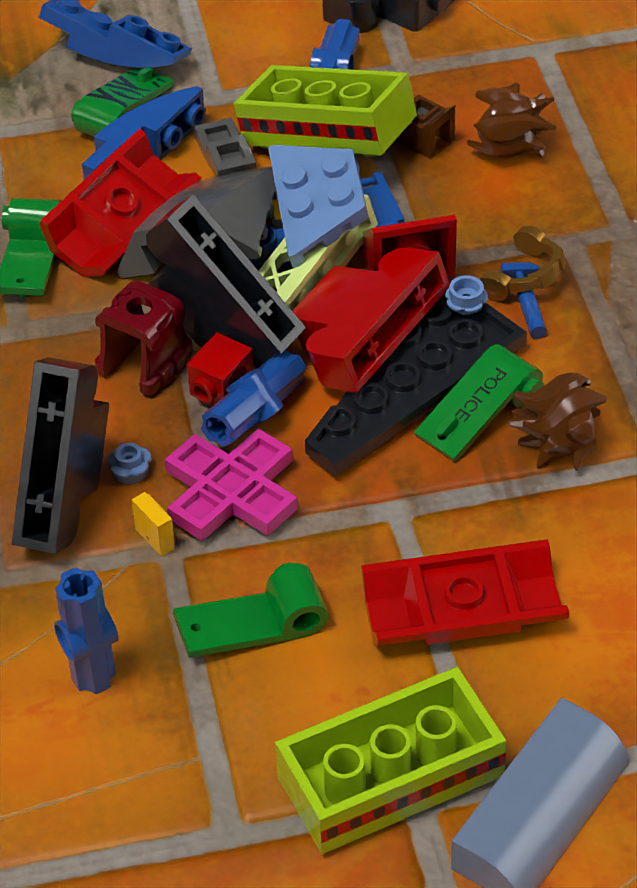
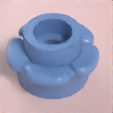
[445,275,488,315]
[107,443,152,484]

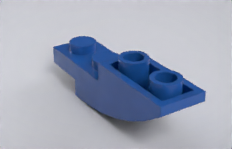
[39,0,192,68]
[82,86,206,179]

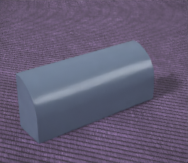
[451,697,628,888]

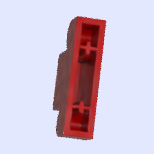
[293,248,450,393]

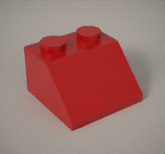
[363,214,457,279]

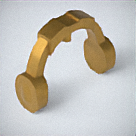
[479,226,566,301]

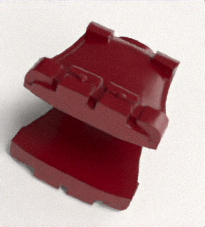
[95,280,193,396]

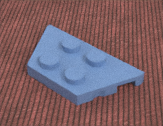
[268,145,369,268]

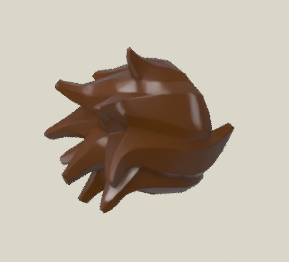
[467,82,557,158]
[509,373,607,471]

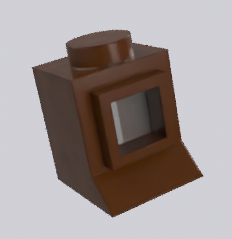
[395,94,456,159]

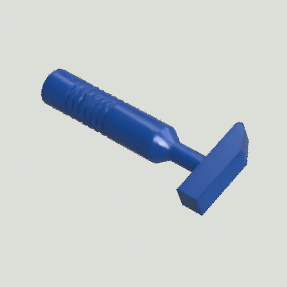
[500,262,547,339]

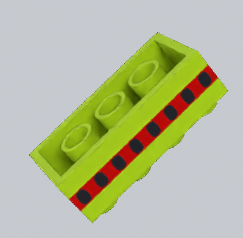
[233,65,417,157]
[275,667,506,855]

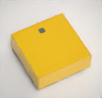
[131,492,175,557]

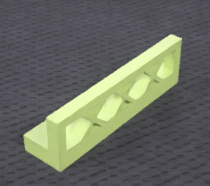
[259,194,378,311]

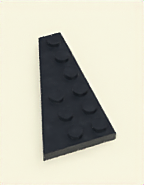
[305,275,527,477]

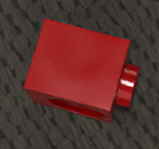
[187,332,254,406]

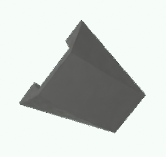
[117,166,278,279]

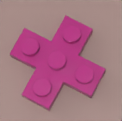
[165,428,298,542]

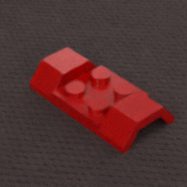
[39,128,202,276]
[361,539,570,646]

